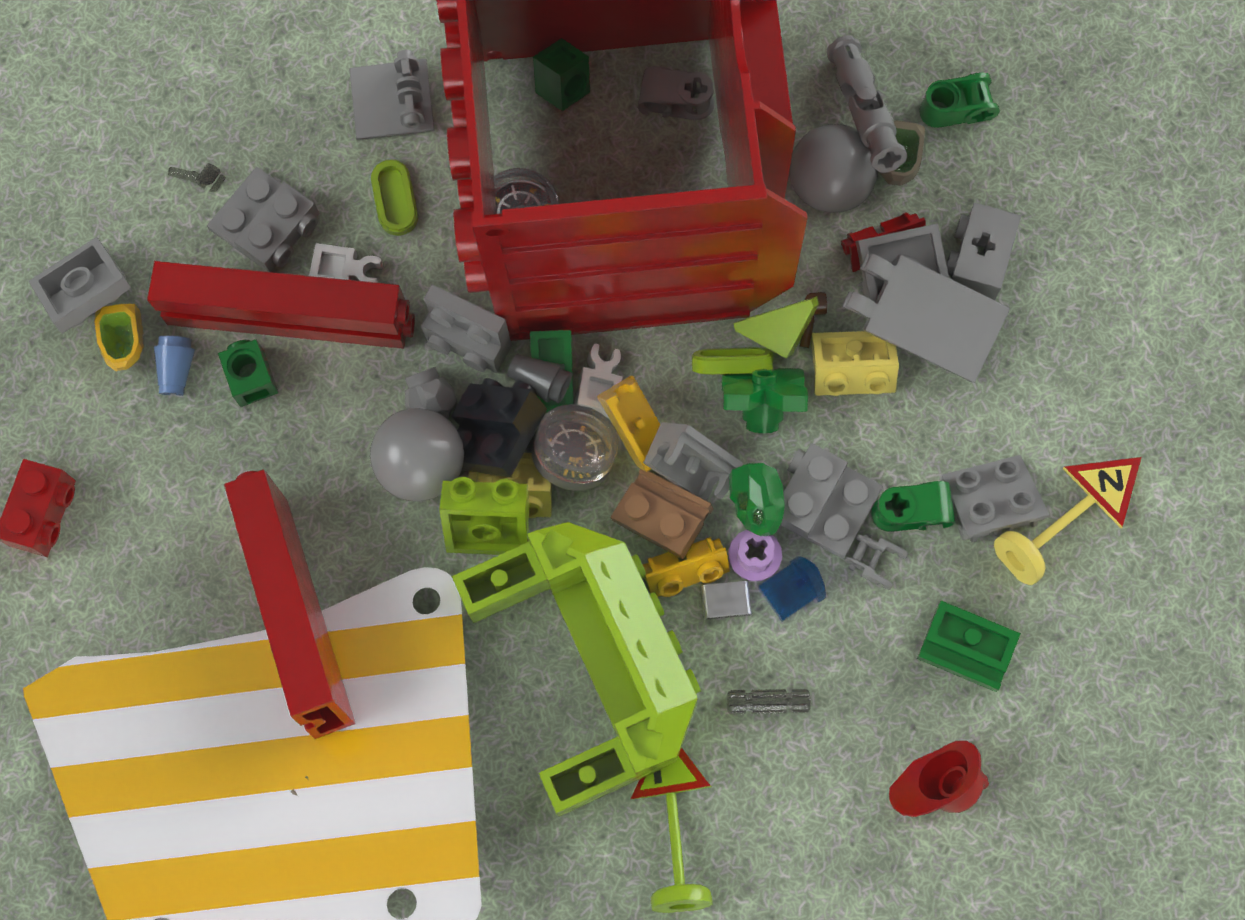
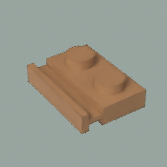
[610,469,714,559]

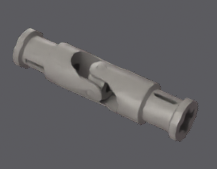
[827,35,907,173]

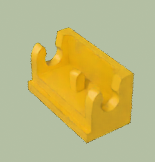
[597,375,660,472]

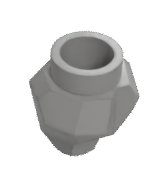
[405,367,457,419]

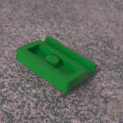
[917,600,1021,692]

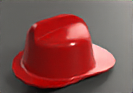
[889,740,989,817]

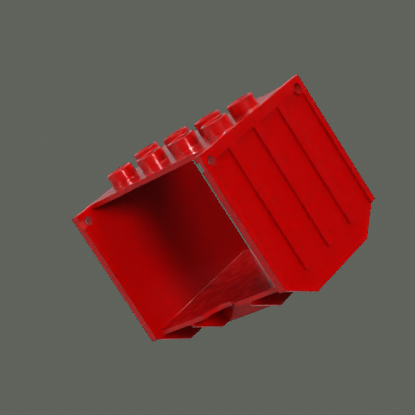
[436,0,808,341]

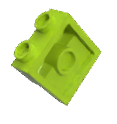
[439,477,530,555]

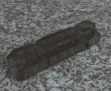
[727,689,811,714]

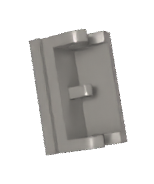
[643,422,743,501]

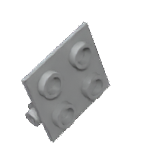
[349,50,434,140]
[942,455,1050,542]

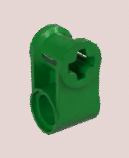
[919,72,1000,128]
[871,481,956,532]

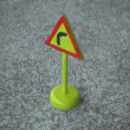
[630,747,713,913]

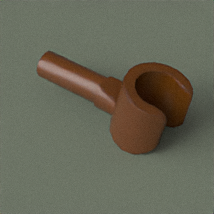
[799,292,827,349]

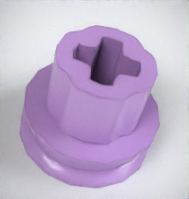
[728,530,782,581]

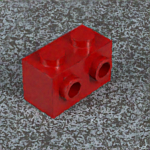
[0,459,76,558]

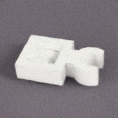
[309,243,383,283]
[574,344,623,418]

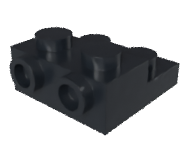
[451,378,547,477]

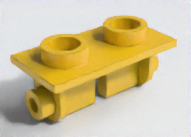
[642,537,730,597]

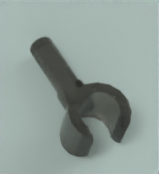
[168,163,226,192]

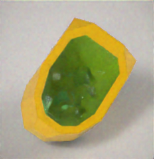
[94,304,144,371]

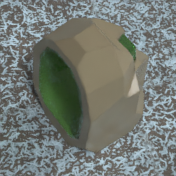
[881,120,925,186]

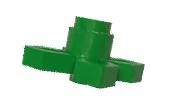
[722,368,808,434]

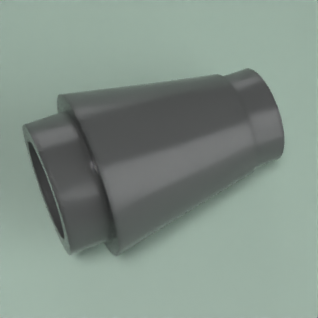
[507,354,572,403]

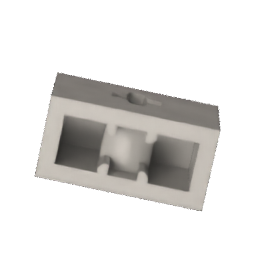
[946,202,1021,300]

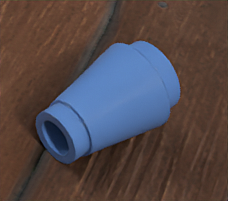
[154,336,195,396]

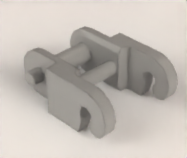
[844,534,908,590]

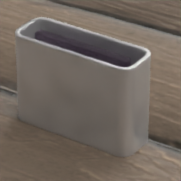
[701,581,752,620]

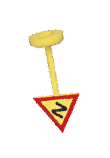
[994,457,1142,585]

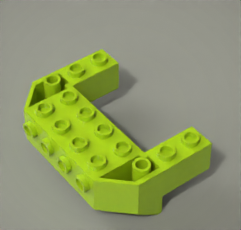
[451,522,701,817]

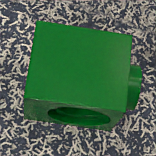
[533,38,590,111]
[218,339,279,407]

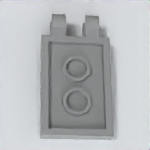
[842,253,1010,383]

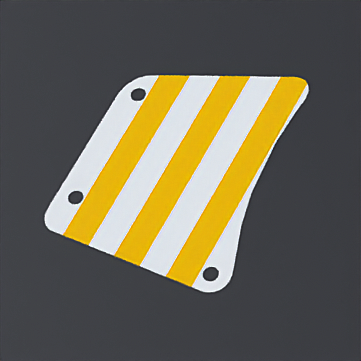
[23,567,482,920]

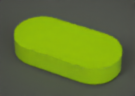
[371,160,418,236]
[692,347,773,375]

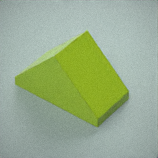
[733,296,819,359]

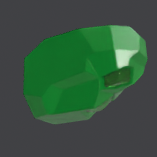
[729,463,785,536]

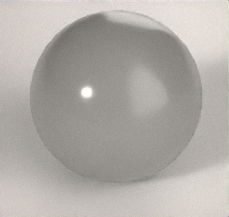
[789,124,878,213]
[370,408,464,502]

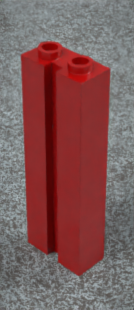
[147,261,415,349]
[224,469,356,739]

